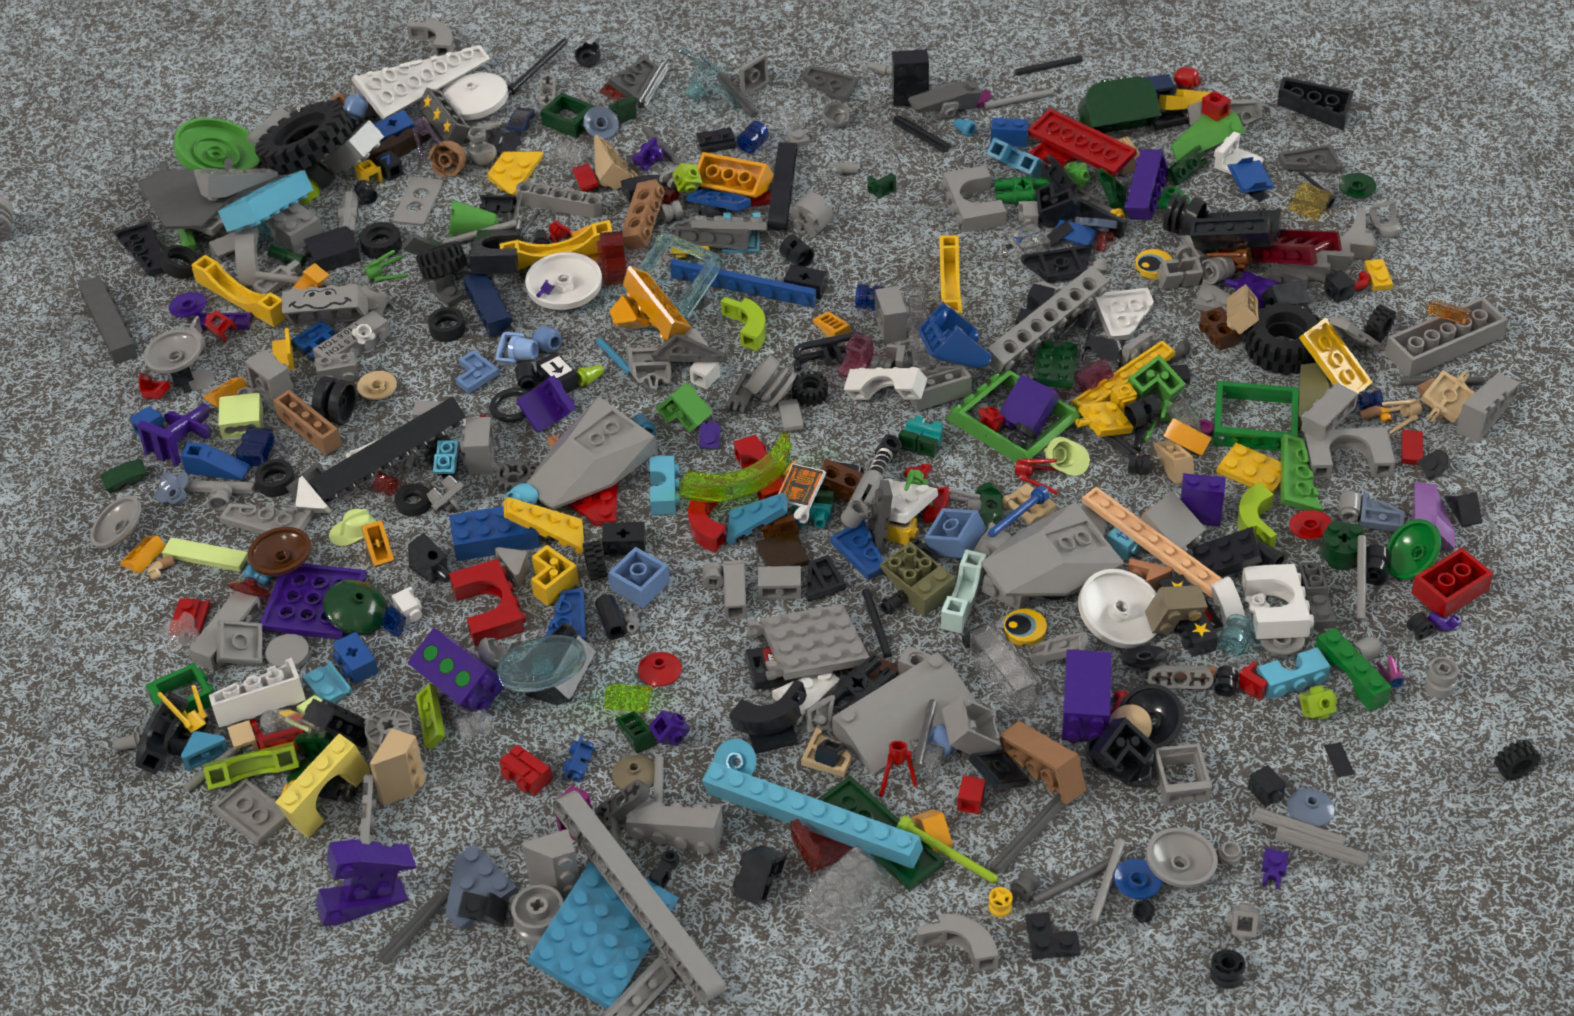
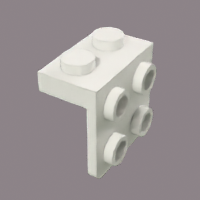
[1214,132,1263,175]

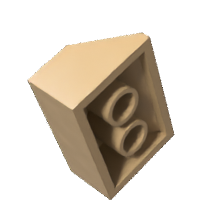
[370,729,426,805]

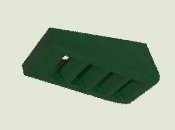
[615,711,656,753]

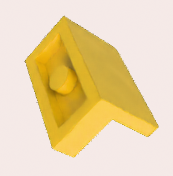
[272,328,295,370]

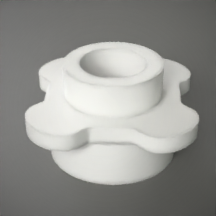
[352,324,375,345]
[1245,593,1270,614]

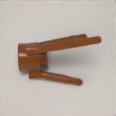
[1206,248,1251,270]

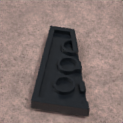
[114,221,164,277]

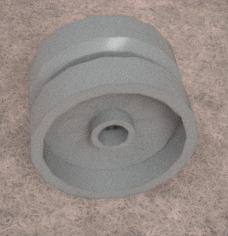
[511,884,564,947]

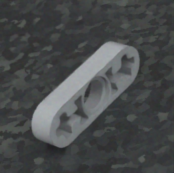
[539,74,556,110]
[1147,666,1214,689]

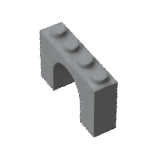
[941,165,1007,232]
[1303,427,1395,479]

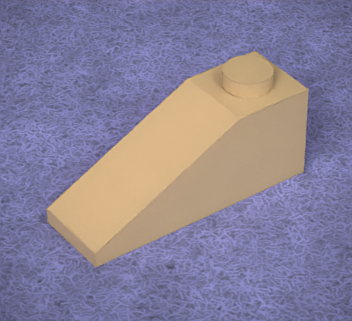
[1153,440,1194,485]

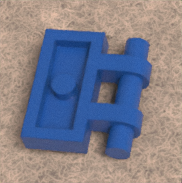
[291,320,335,361]

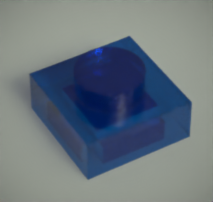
[382,606,406,637]

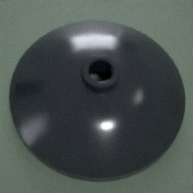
[1118,684,1184,748]

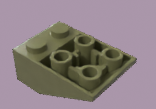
[880,542,956,616]

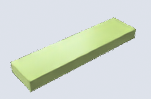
[162,538,248,572]

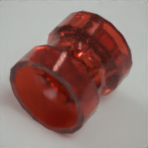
[661,185,679,205]

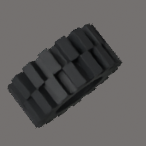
[1364,304,1396,343]
[792,371,828,407]
[583,540,607,581]
[1494,739,1541,781]

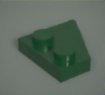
[1096,167,1127,213]

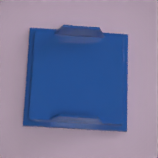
[1227,157,1275,194]

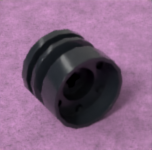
[1163,192,1207,236]

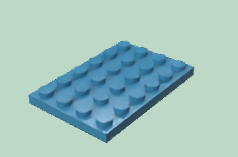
[527,860,679,1009]

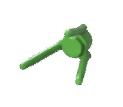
[364,250,409,283]
[1144,400,1177,442]
[904,469,933,506]

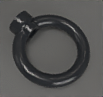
[489,387,529,422]

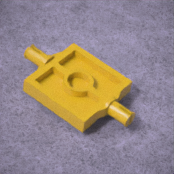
[1075,401,1134,437]

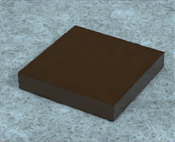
[755,531,809,567]

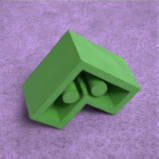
[1127,355,1186,401]
[655,382,713,432]

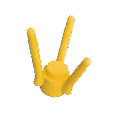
[158,685,207,733]

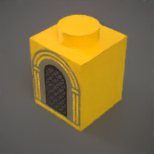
[886,518,919,545]

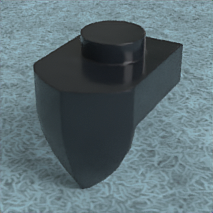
[1417,450,1450,480]

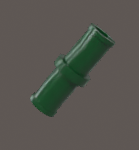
[268,245,307,267]

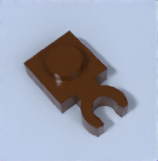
[761,514,799,539]

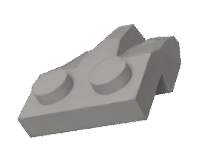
[626,347,671,392]

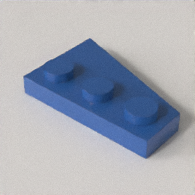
[686,188,751,211]

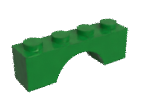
[1315,628,1392,712]

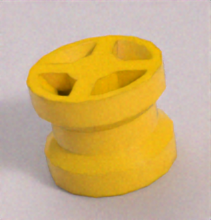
[988,887,1013,917]

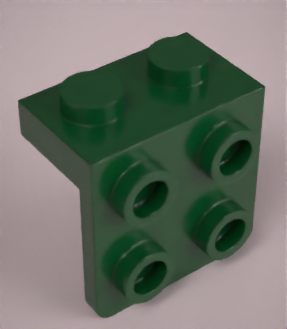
[286,732,334,784]

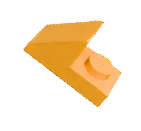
[292,263,330,290]

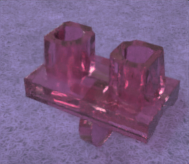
[1074,358,1114,393]

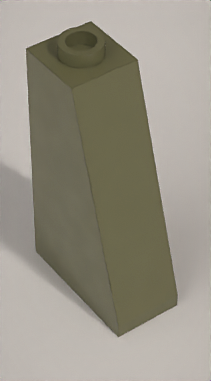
[1298,363,1330,431]

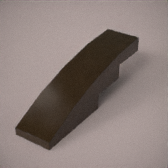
[369,120,433,165]

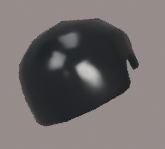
[575,41,601,67]

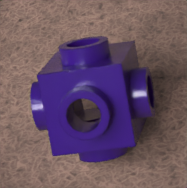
[649,711,690,746]

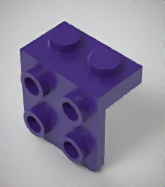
[517,375,576,433]

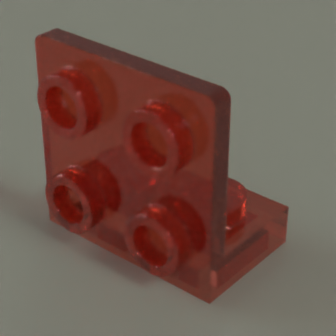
[790,818,853,873]

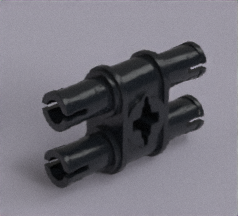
[823,654,896,713]

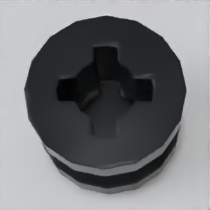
[1406,612,1435,640]

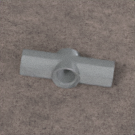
[338,191,359,237]

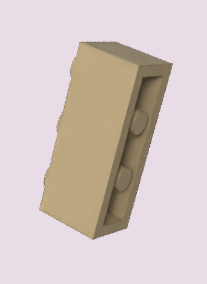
[1226,284,1259,335]

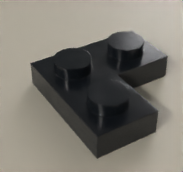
[1025,912,1080,960]

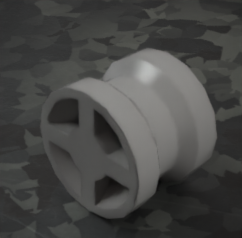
[702,563,724,589]

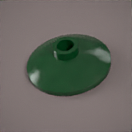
[1339,173,1376,198]

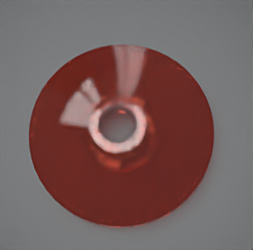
[227,577,270,597]

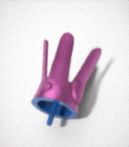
[1376,655,1404,689]

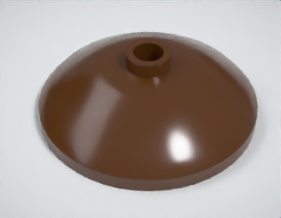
[248,527,312,576]

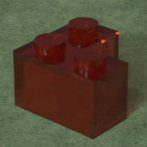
[597,231,627,286]

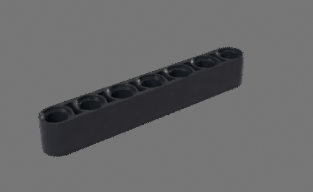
[768,142,797,230]

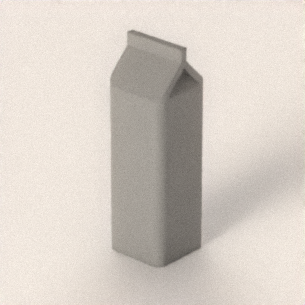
[723,560,747,620]

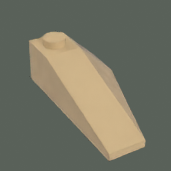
[594,134,638,189]

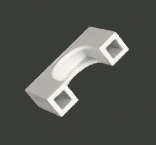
[1241,564,1314,639]

